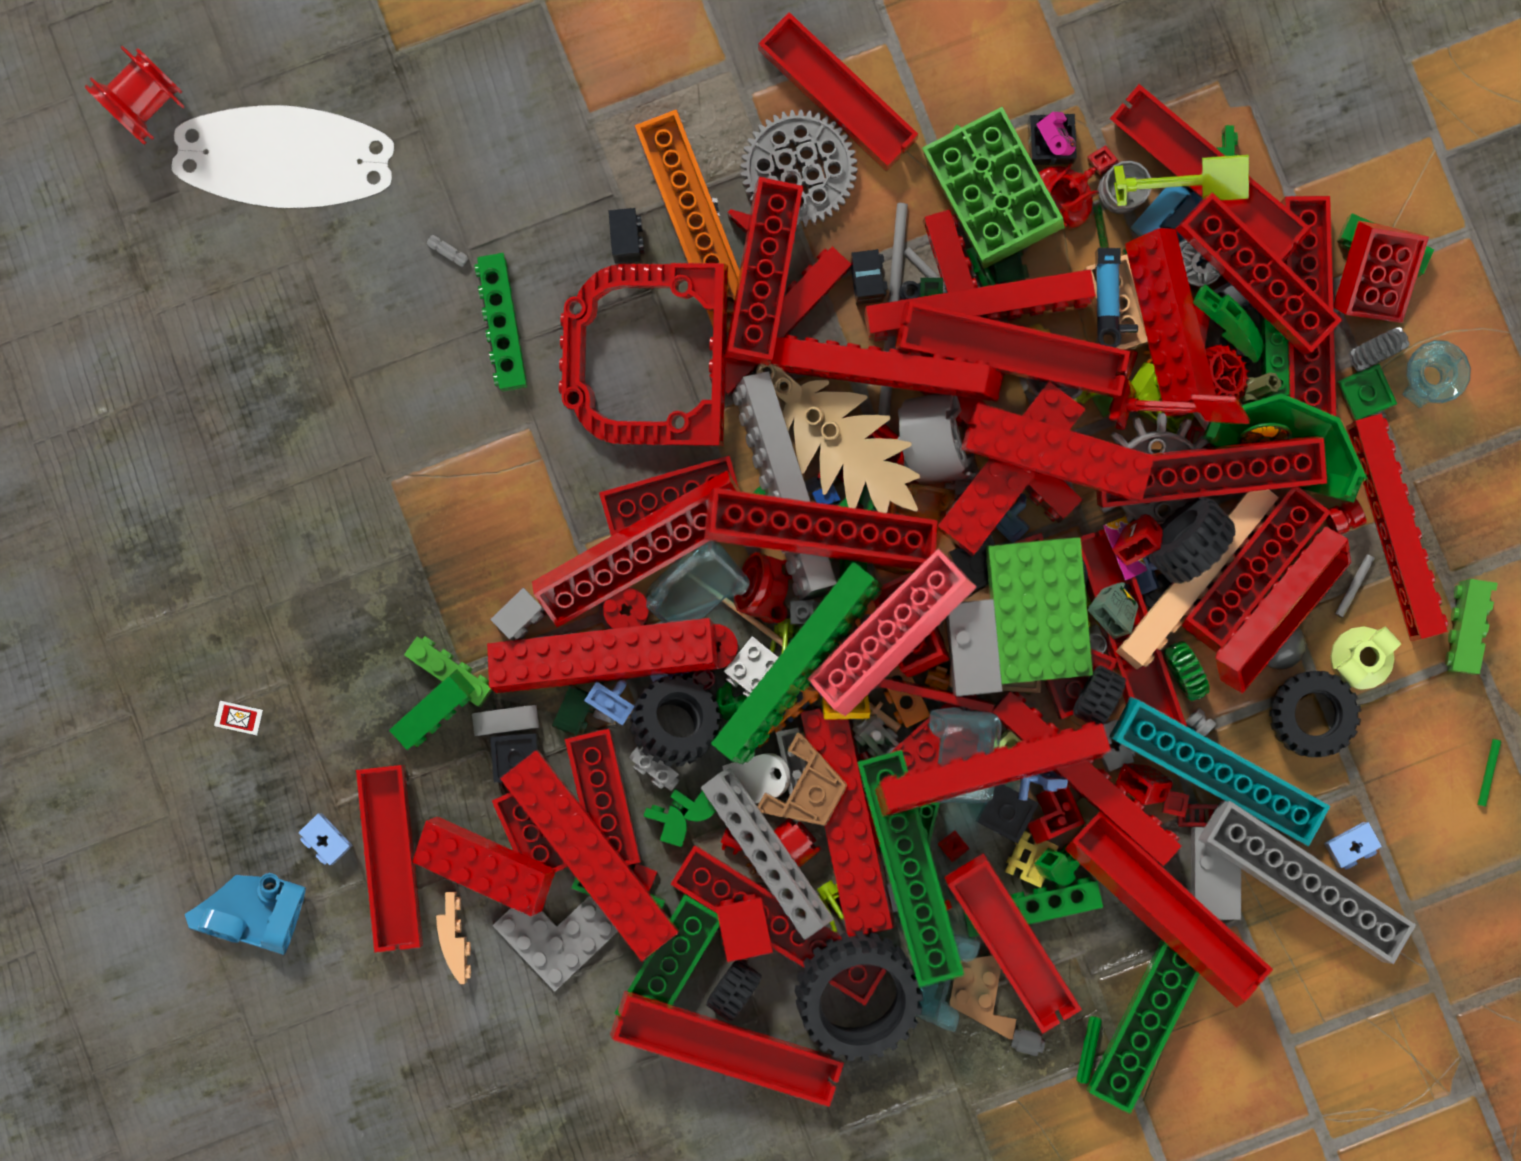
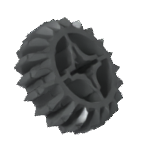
[1348,327,1410,371]

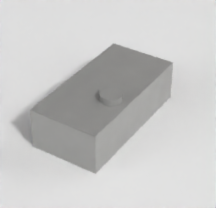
[946,599,1002,696]
[1191,827,1241,920]

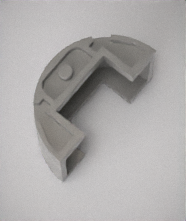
[898,394,979,486]

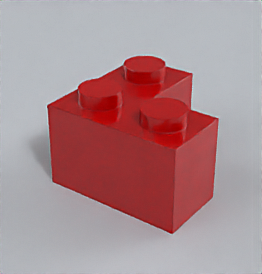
[1028,785,1085,845]

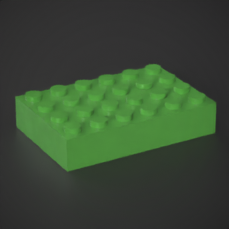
[922,107,1065,269]
[985,537,1093,684]

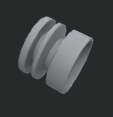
[1098,161,1151,214]
[1179,239,1221,286]

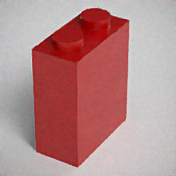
[716,894,773,962]

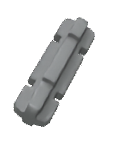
[427,235,468,267]

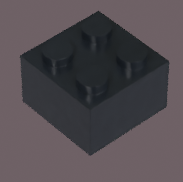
[608,208,645,263]

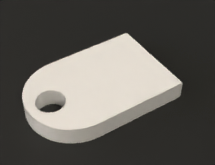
[722,753,790,804]

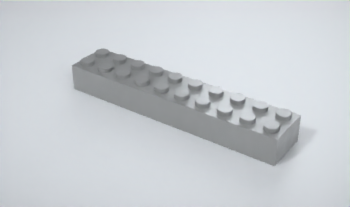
[732,371,836,601]
[1198,801,1416,964]

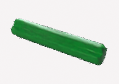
[1076,1016,1102,1084]

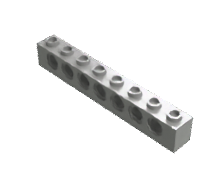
[701,768,834,940]

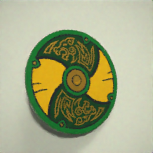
[1237,423,1292,444]

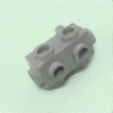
[852,714,899,758]
[629,747,680,791]

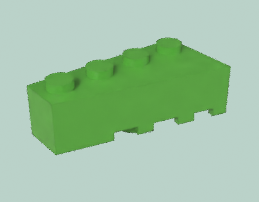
[1445,579,1498,675]

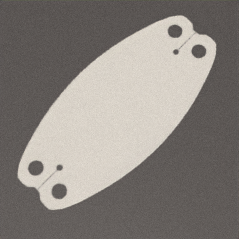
[172,106,394,208]

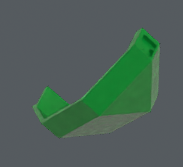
[1203,393,1367,503]

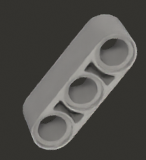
[472,705,539,736]

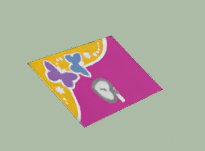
[1103,516,1148,580]

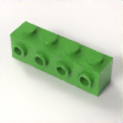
[404,636,493,707]

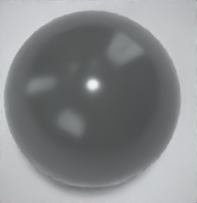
[1266,627,1306,670]

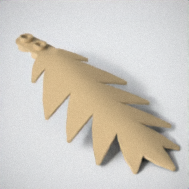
[756,363,920,513]

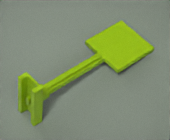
[1114,155,1249,206]

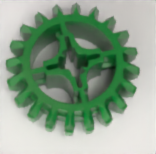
[1165,641,1210,701]

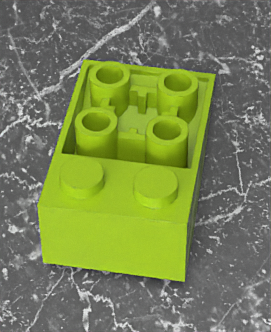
[1131,362,1194,434]

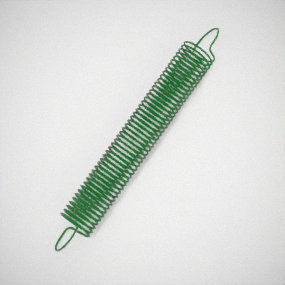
[1093,199,1109,248]

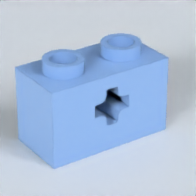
[298,813,353,865]
[1324,822,1382,870]

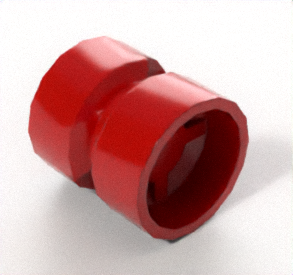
[1326,499,1367,535]

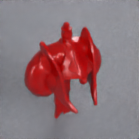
[1038,162,1099,229]

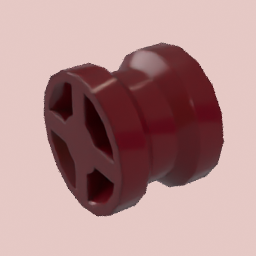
[692,669,715,691]

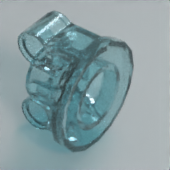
[1402,340,1471,409]

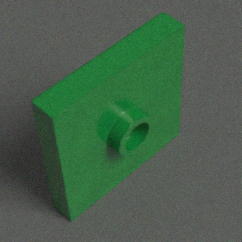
[1337,364,1397,421]

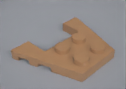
[757,732,848,825]
[949,955,1016,1040]

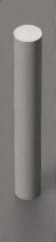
[904,247,947,293]
[1335,554,1375,617]

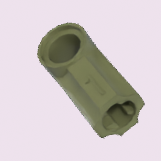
[1241,373,1281,405]

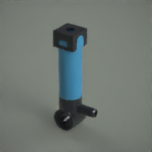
[1095,248,1138,348]

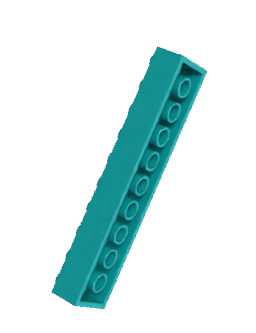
[1109,697,1331,846]

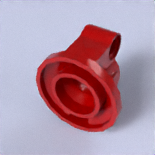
[734,552,792,623]

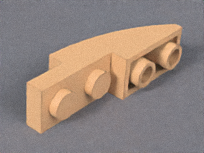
[436,891,471,984]

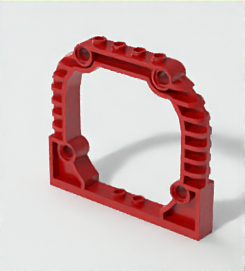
[559,263,728,446]

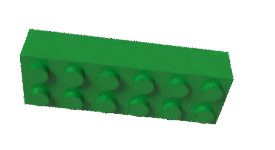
[614,894,720,1016]

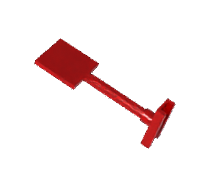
[1109,379,1250,430]

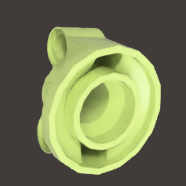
[1330,626,1401,690]

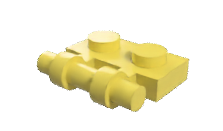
[1005,831,1059,888]

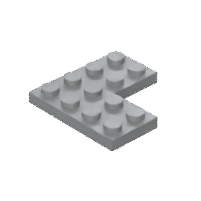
[492,896,618,992]

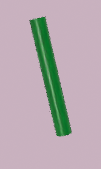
[1477,739,1502,807]

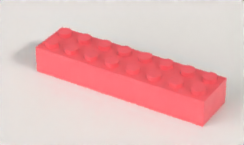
[807,549,976,716]

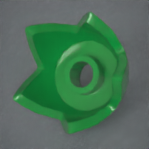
[715,682,747,721]

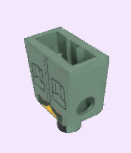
[1087,582,1138,639]

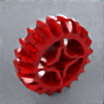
[1205,345,1250,400]

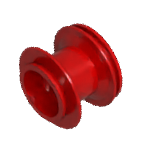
[84,46,185,145]

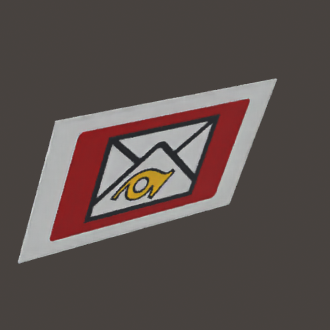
[214,701,263,735]

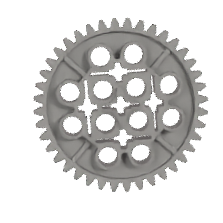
[741,110,857,227]

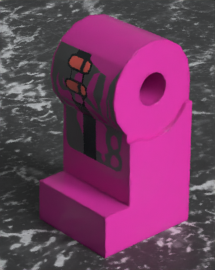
[1036,111,1076,156]

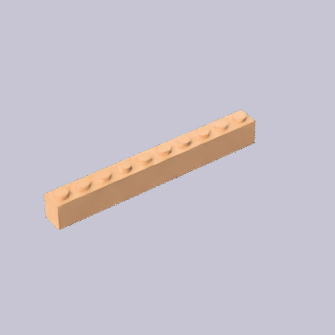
[1116,490,1279,669]

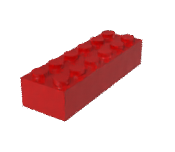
[599,455,739,536]
[565,729,641,865]
[412,816,556,916]

